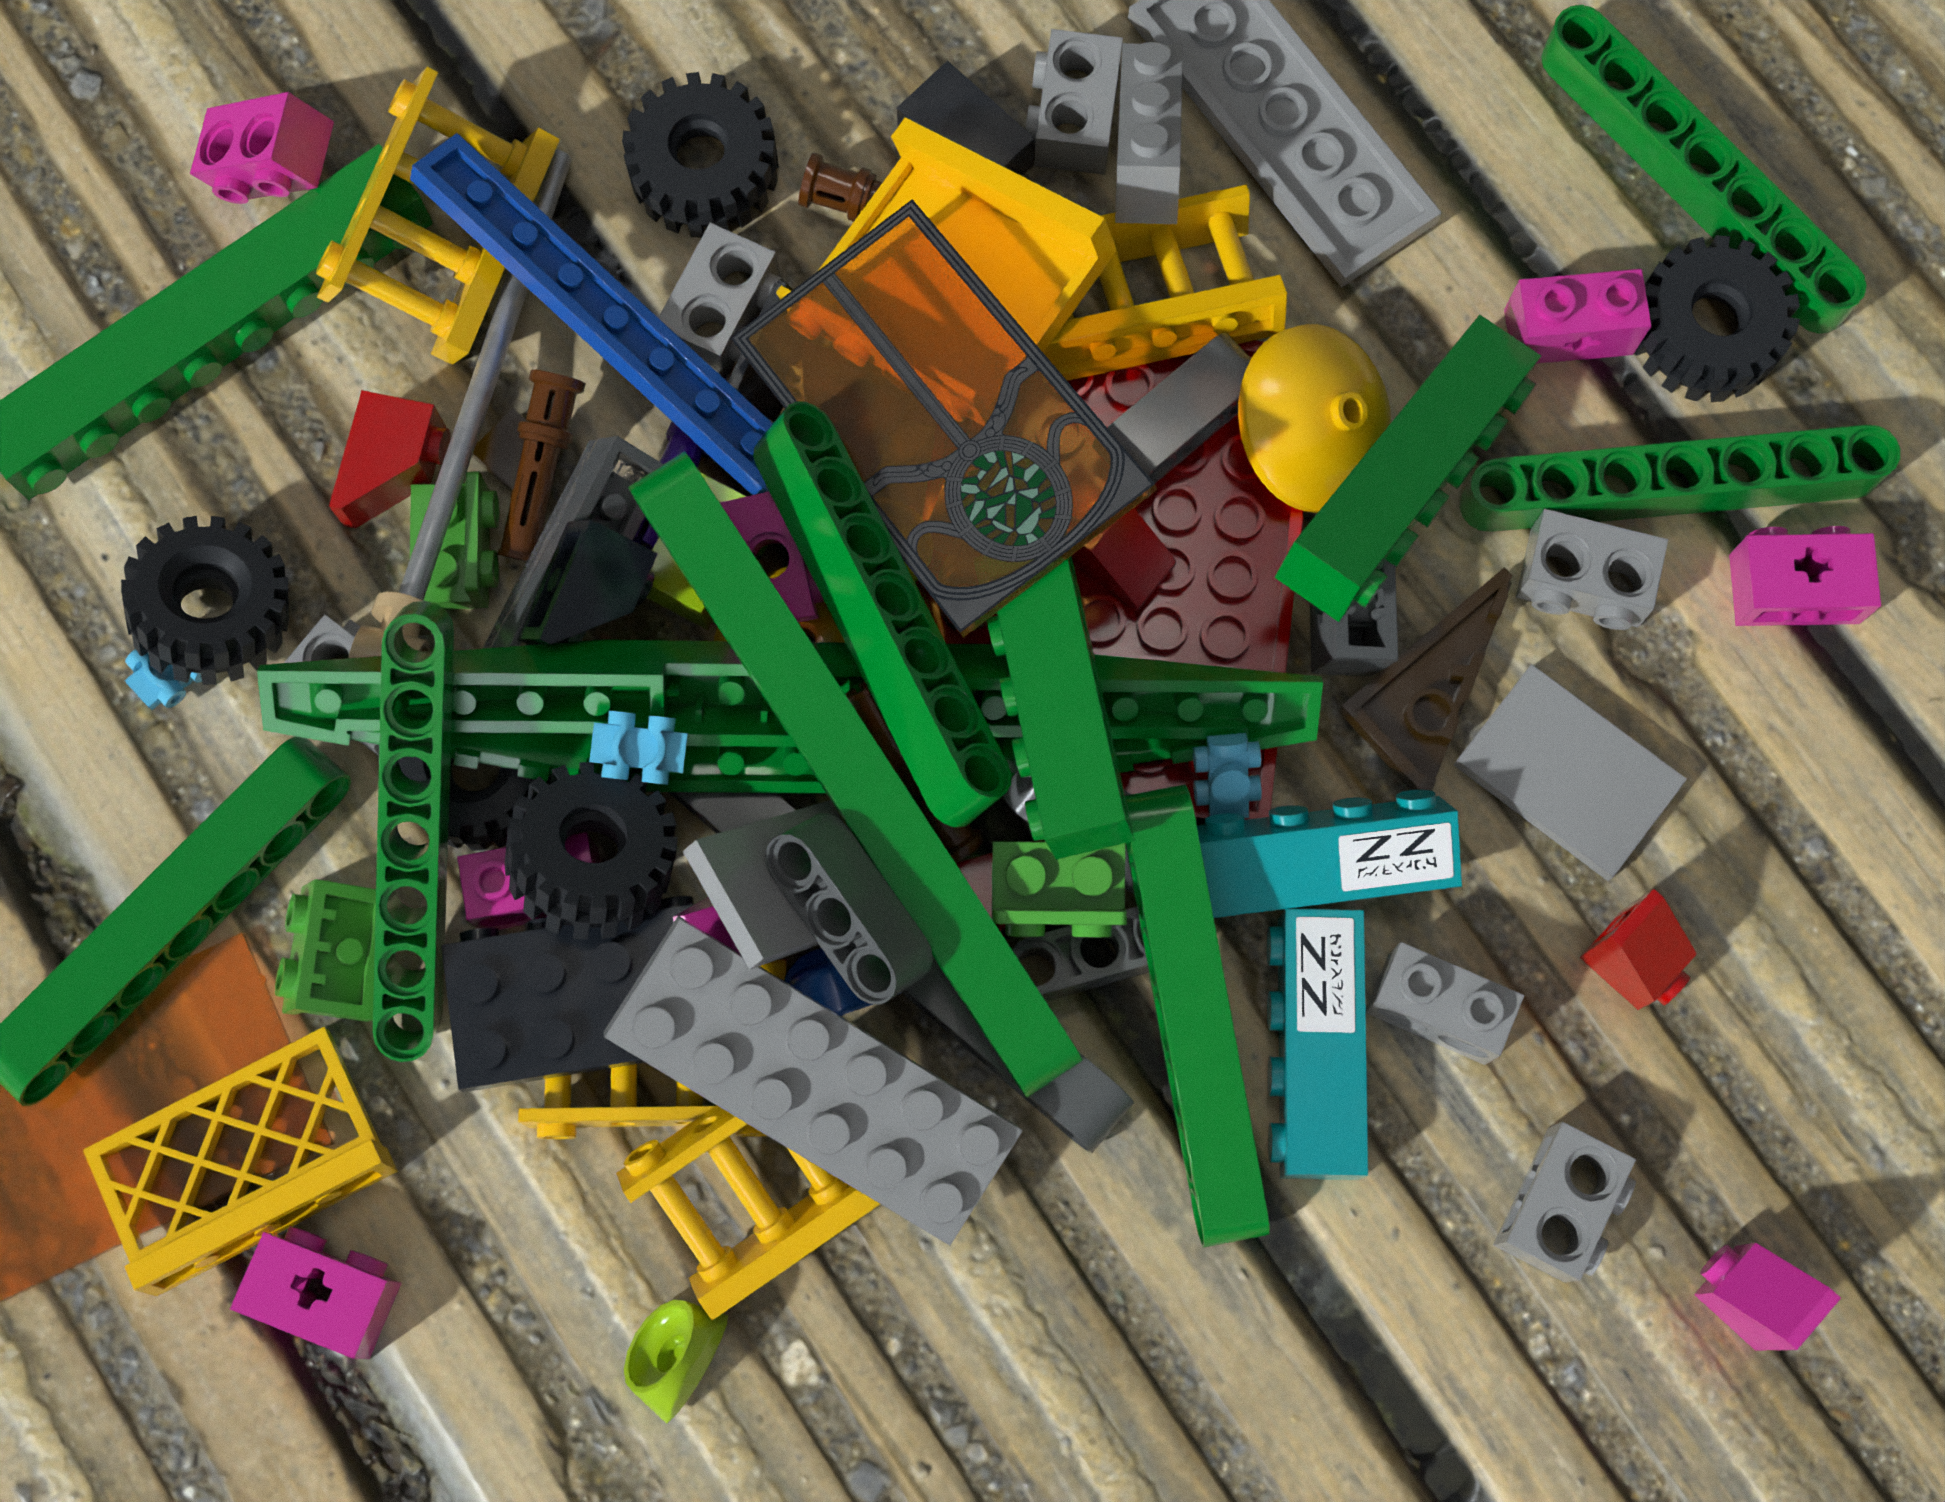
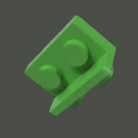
[410,471,500,610]
[992,841,1127,937]
[275,879,376,1022]

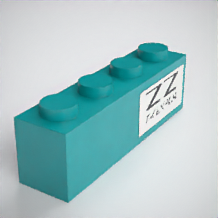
[1197,790,1462,918]
[1267,909,1368,1180]

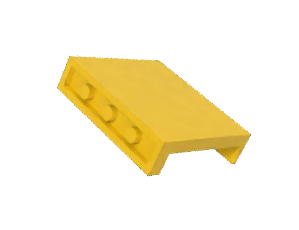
[776,117,1117,427]

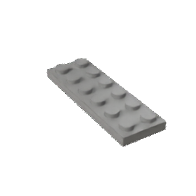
[1128,0,1442,288]
[603,916,1023,1246]

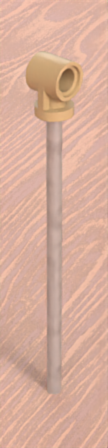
[348,150,572,658]

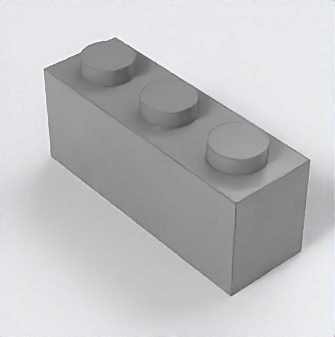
[1115,42,1183,224]

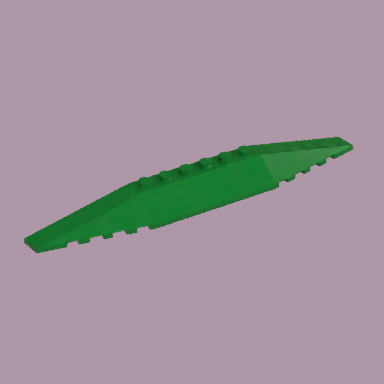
[257,640,1323,793]

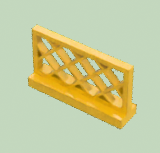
[83,1027,398,1296]

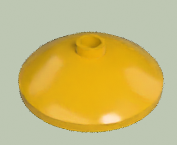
[1238,324,1391,513]

